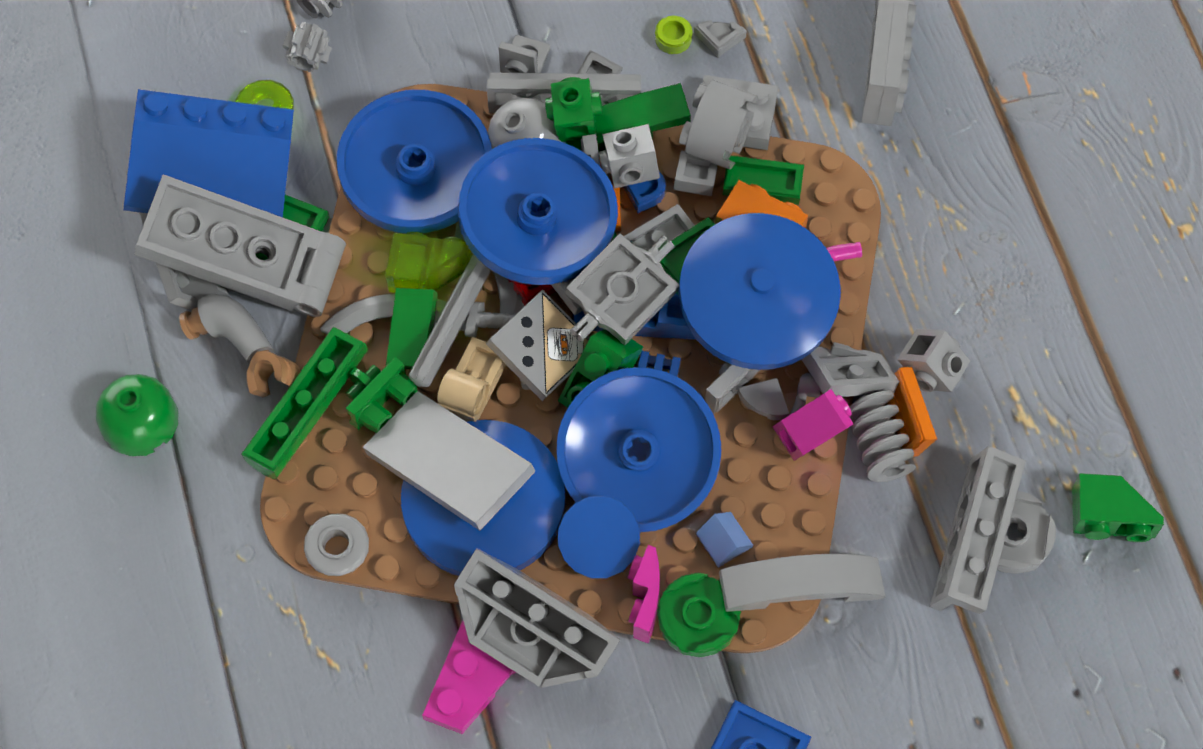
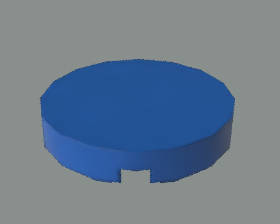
[558,496,640,578]

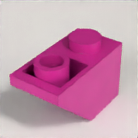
[773,389,853,461]

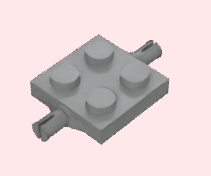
[565,234,680,345]

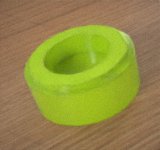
[655,15,692,54]

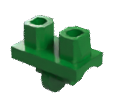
[346,357,418,433]

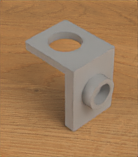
[498,35,550,73]

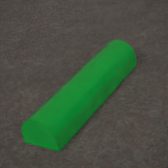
[241,327,368,479]

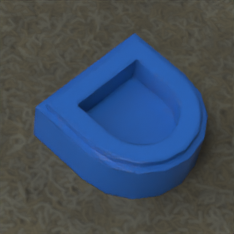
[623,171,666,213]

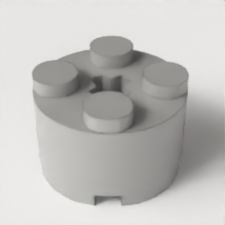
[679,80,758,169]

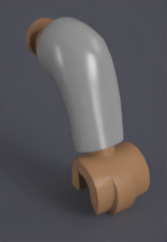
[179,294,301,398]

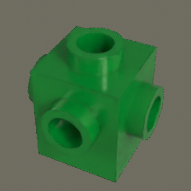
[545,77,603,142]

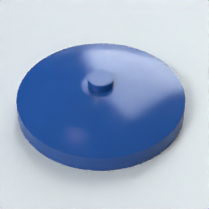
[337,89,492,234]
[458,138,618,285]
[678,213,841,370]
[557,367,721,532]
[401,420,565,576]

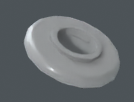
[304,514,369,576]

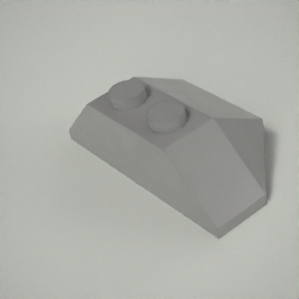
[454,548,621,688]

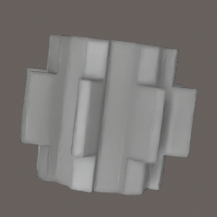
[282,22,332,72]

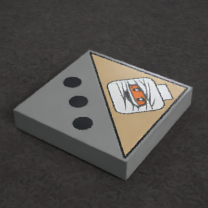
[486,290,590,401]

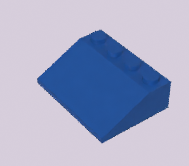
[123,89,294,218]

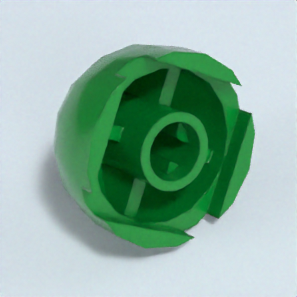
[96,374,178,456]

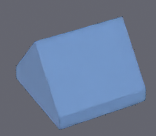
[696,512,753,568]

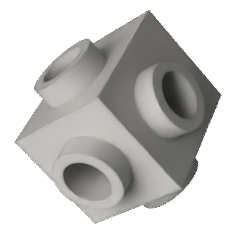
[599,124,660,188]
[897,329,970,392]

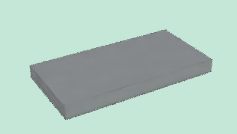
[363,391,535,531]

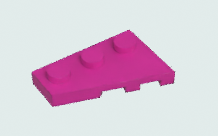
[422,620,516,734]

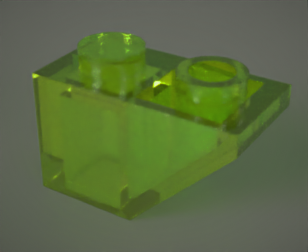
[385,232,473,293]

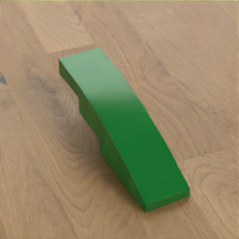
[565,83,691,152]

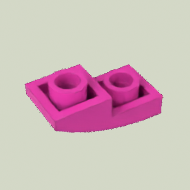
[628,545,660,644]

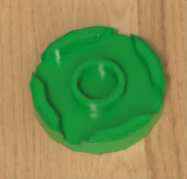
[657,573,741,657]

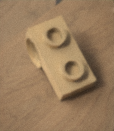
[437,337,506,422]

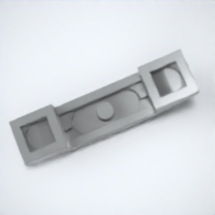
[719,554,886,612]

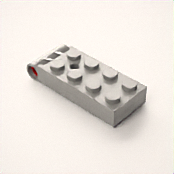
[861,0,916,126]
[134,174,346,317]

